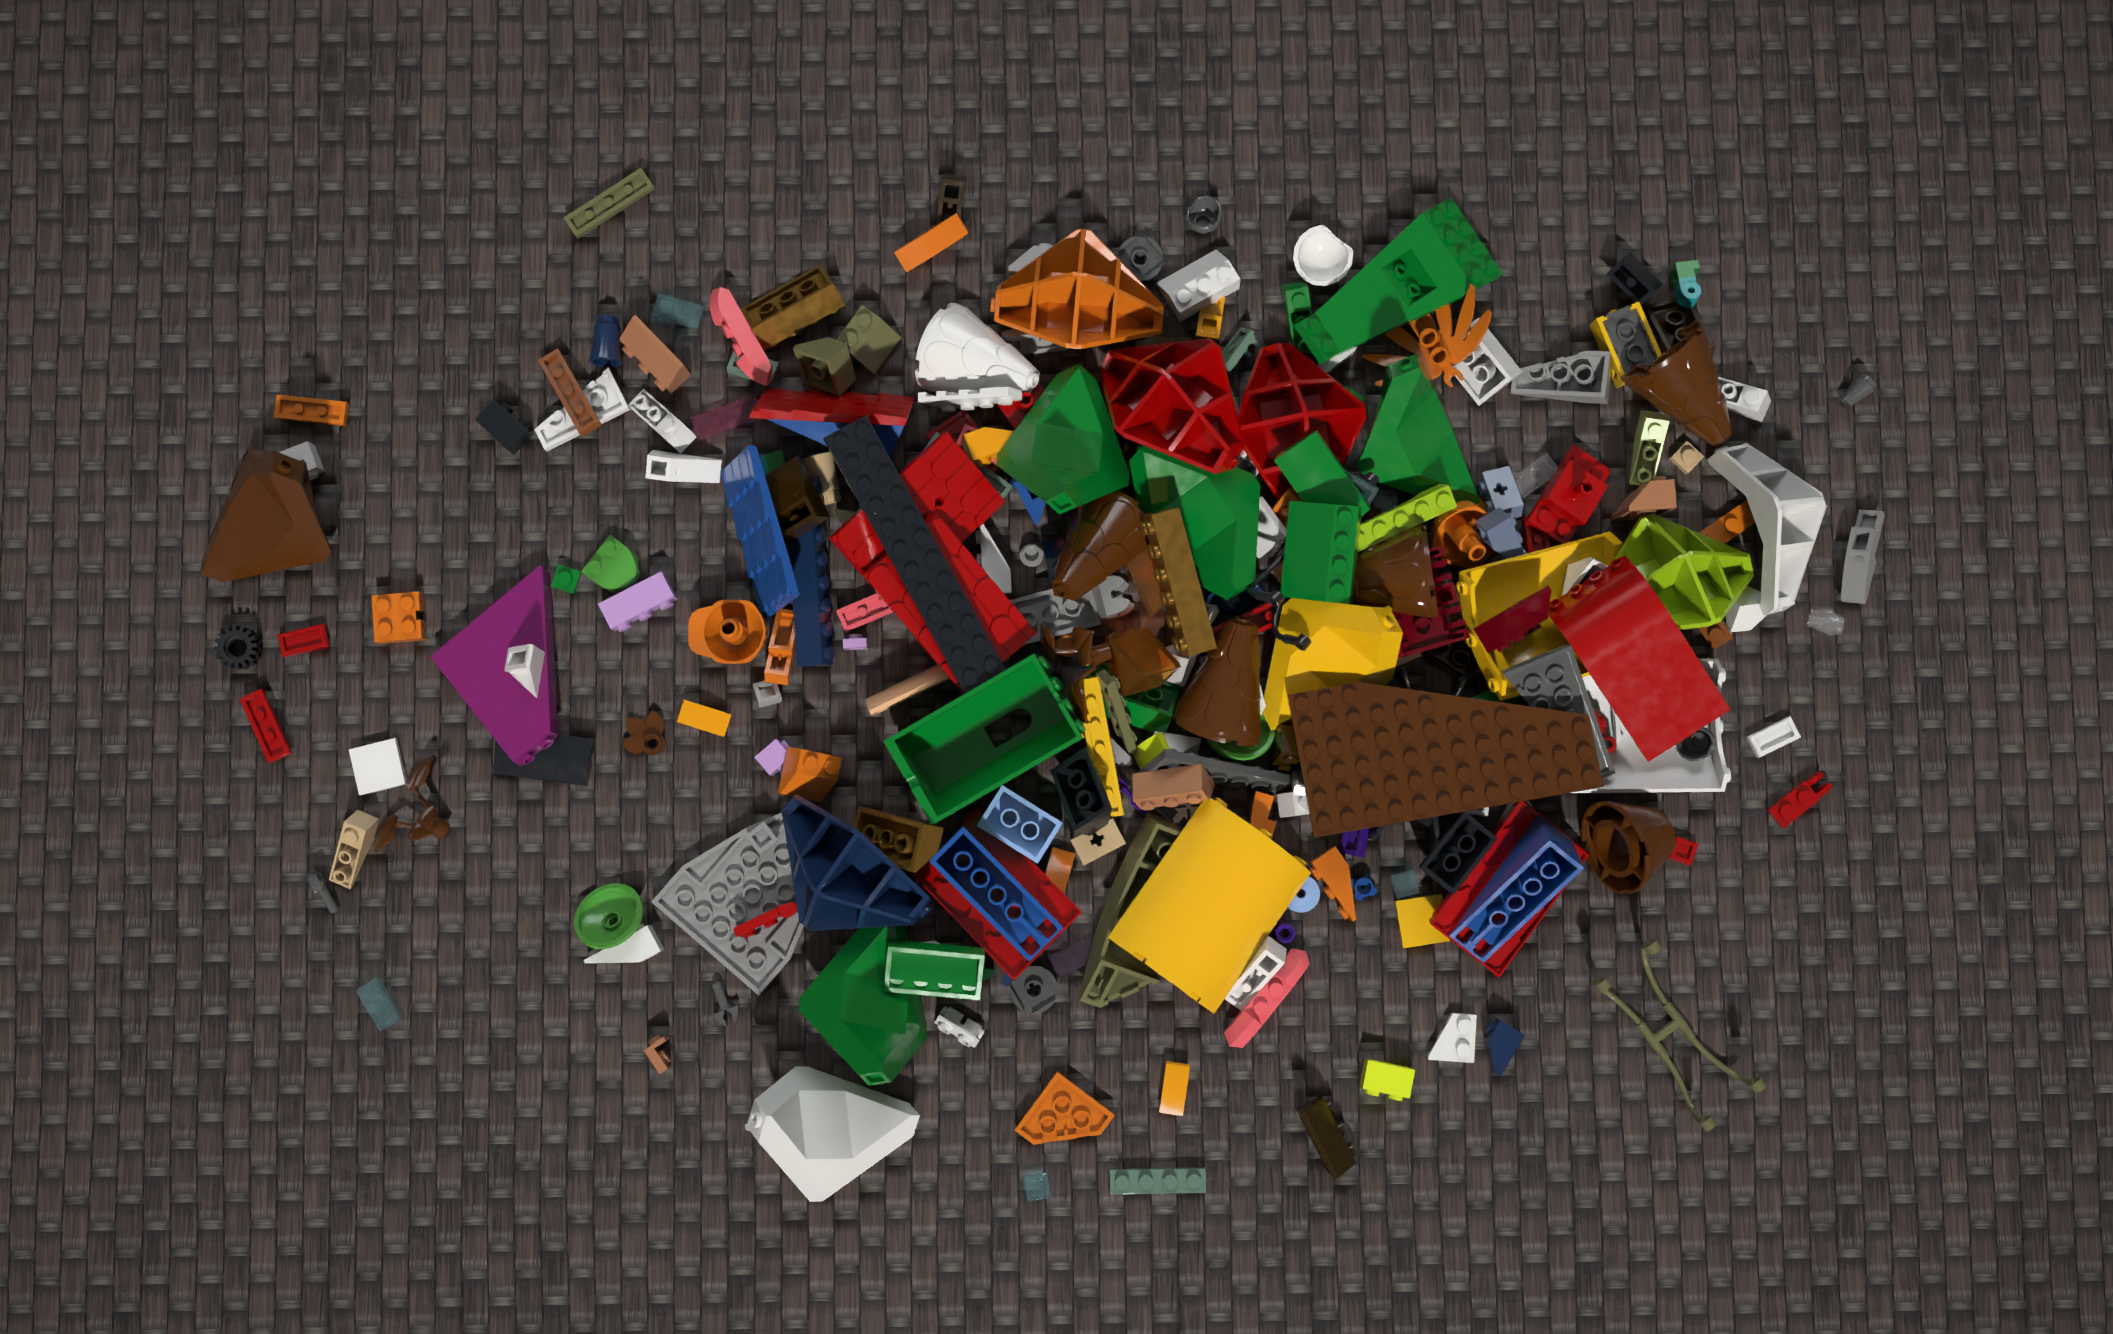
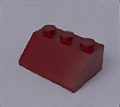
[1473,585,1551,653]

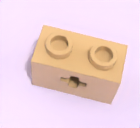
[1070,818,1126,866]

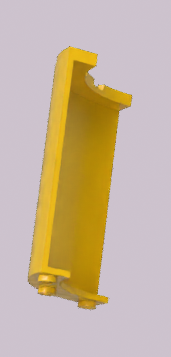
[1456,531,1623,701]
[1108,797,1311,1014]

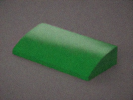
[1274,430,1371,516]
[884,939,985,1000]

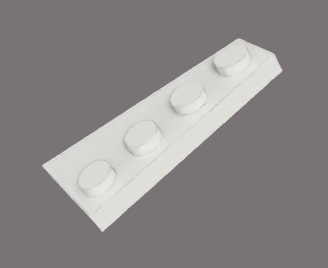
[534,367,630,452]
[918,387,1022,413]

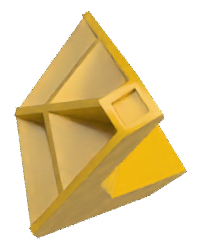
[1263,598,1403,730]

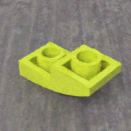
[1133,732,1170,770]

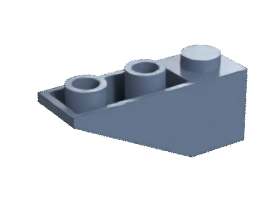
[1475,507,1527,559]

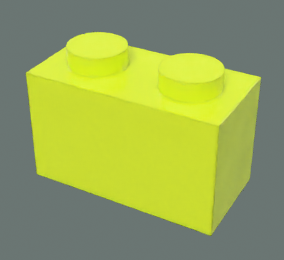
[1359,1058,1415,1101]

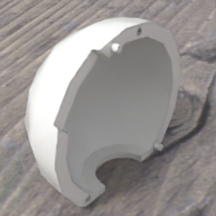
[1293,225,1353,286]

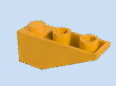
[961,427,1014,468]

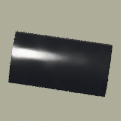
[494,734,595,786]

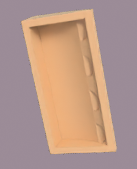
[865,664,949,716]

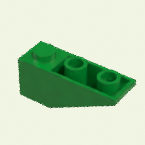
[1280,281,1313,356]

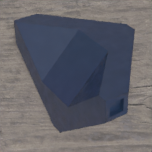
[781,794,932,931]

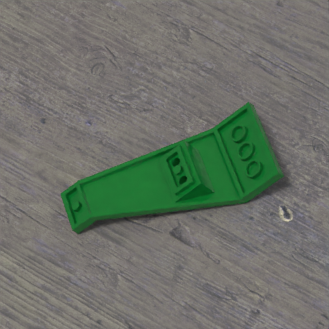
[1294,198,1503,365]

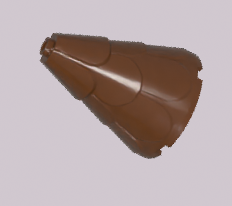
[1620,320,1733,447]
[1052,491,1149,601]
[1342,525,1438,618]
[1172,615,1261,746]

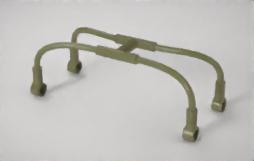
[1593,939,1767,1132]

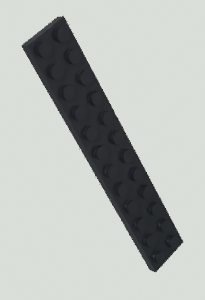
[823,415,1006,694]

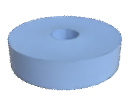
[1288,877,1320,913]

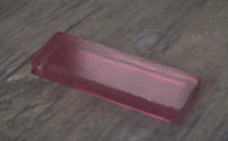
[690,394,758,441]

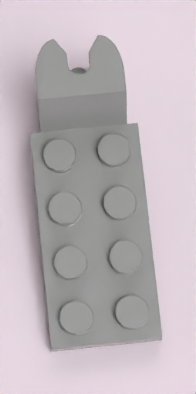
[1010,576,1134,646]

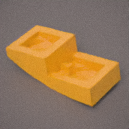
[1196,297,1225,340]
[676,699,731,737]
[1159,1061,1190,1116]

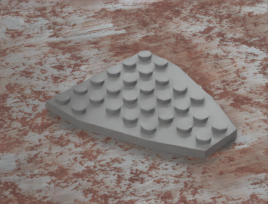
[651,813,804,996]

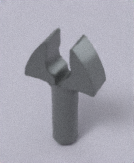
[307,870,339,913]
[712,981,739,1027]

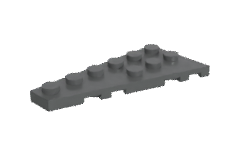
[1501,644,1615,779]
[1138,748,1292,793]

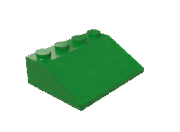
[1280,501,1362,604]

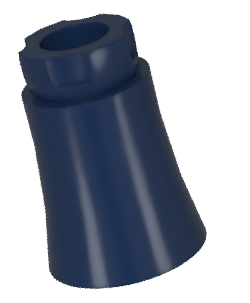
[589,314,622,367]

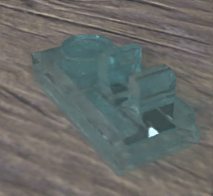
[652,293,704,329]

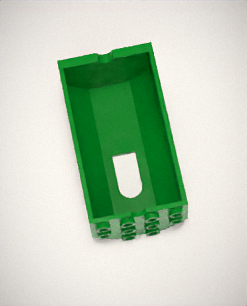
[883,654,1087,825]

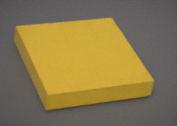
[1394,894,1450,948]

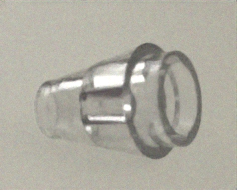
[1807,613,1845,636]

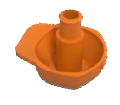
[1429,500,1495,569]
[688,600,767,664]

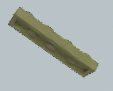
[564,168,655,239]
[1096,669,1137,755]

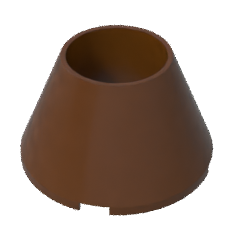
[1581,801,1676,894]

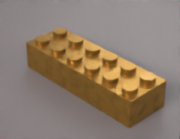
[1140,508,1217,656]

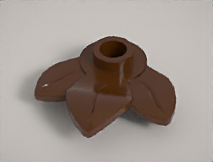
[622,711,665,755]

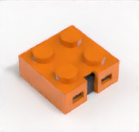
[371,591,427,644]

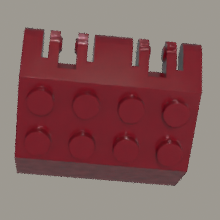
[1392,545,1470,659]

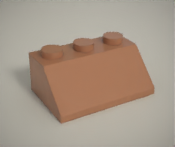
[619,315,691,394]
[1610,476,1677,522]
[1132,764,1215,810]

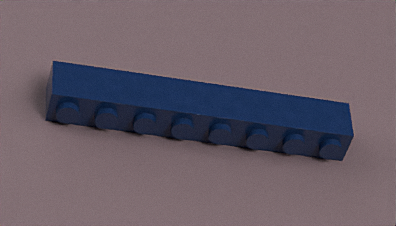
[788,475,835,667]

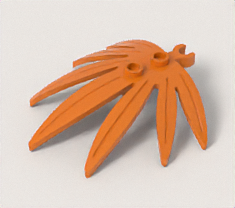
[1362,284,1492,387]

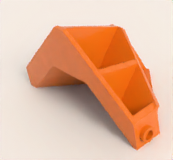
[990,229,1164,349]

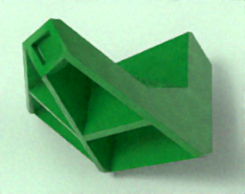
[1357,354,1480,504]
[996,363,1130,515]
[1129,444,1260,600]
[798,926,927,1086]

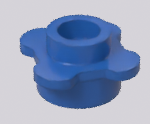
[1351,874,1377,901]

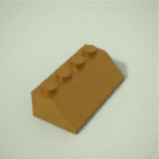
[740,264,845,350]
[854,806,944,873]

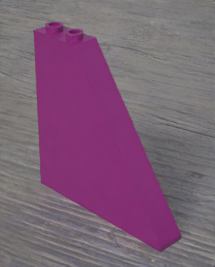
[430,565,558,766]

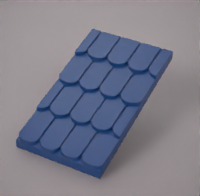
[721,445,800,617]

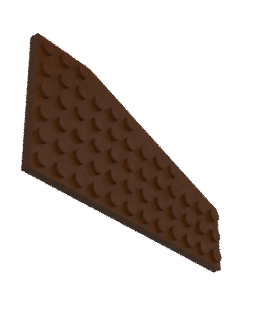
[1287,682,1604,838]

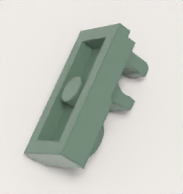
[1222,327,1259,372]

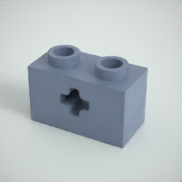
[1478,466,1524,518]

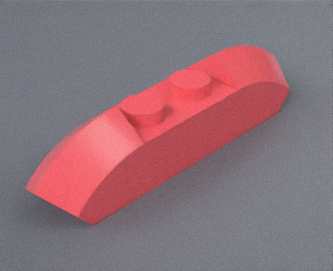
[710,287,773,386]
[1224,948,1310,1048]

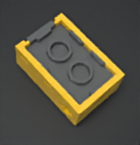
[1589,302,1662,389]

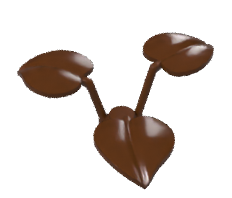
[1039,624,1112,724]
[373,754,450,852]

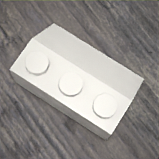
[1156,250,1240,322]
[1453,318,1522,406]

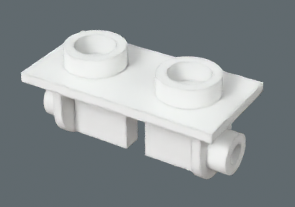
[934,1006,985,1048]

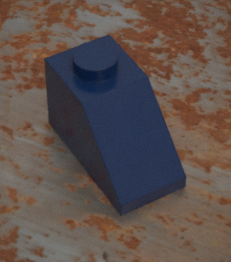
[1484,1018,1525,1076]

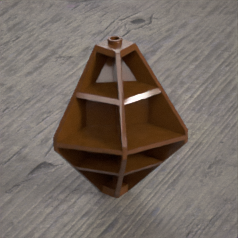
[200,450,332,582]

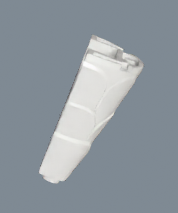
[915,303,1040,393]

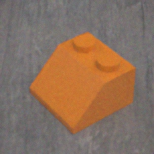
[778,747,842,802]

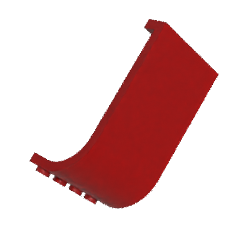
[1548,555,1731,762]

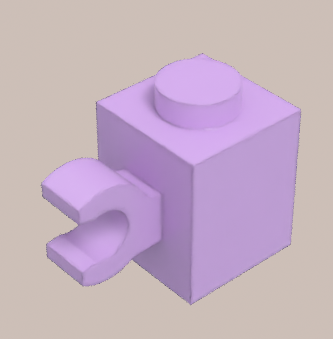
[754,739,790,776]

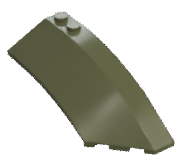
[1078,812,1184,1008]

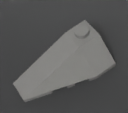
[1511,351,1611,404]

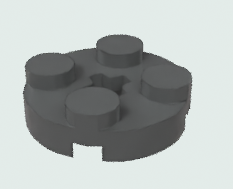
[1117,236,1163,283]
[1010,965,1058,1014]

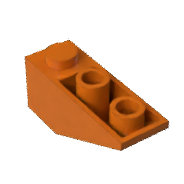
[1309,846,1356,921]

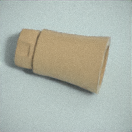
[802,452,841,505]

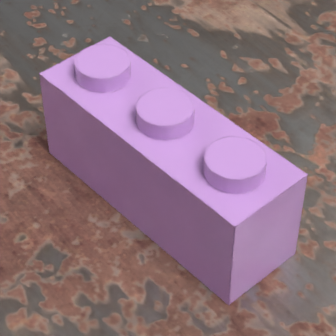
[598,572,678,632]

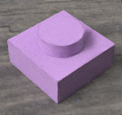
[843,634,869,650]

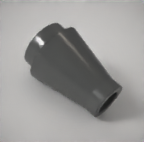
[1840,373,1877,408]

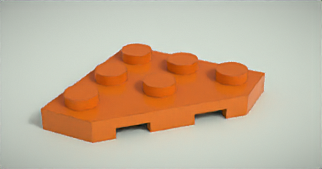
[1014,1071,1115,1145]

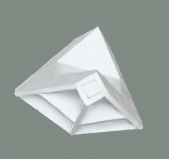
[1708,443,1827,616]
[745,1066,920,1202]

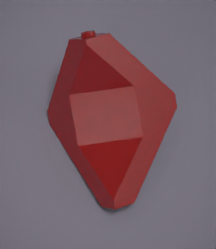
[1099,338,1244,474]
[1237,343,1367,501]

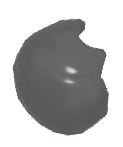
[1186,196,1222,234]
[1676,727,1715,761]

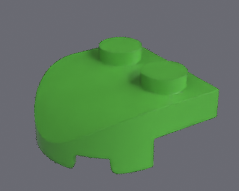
[581,535,640,593]

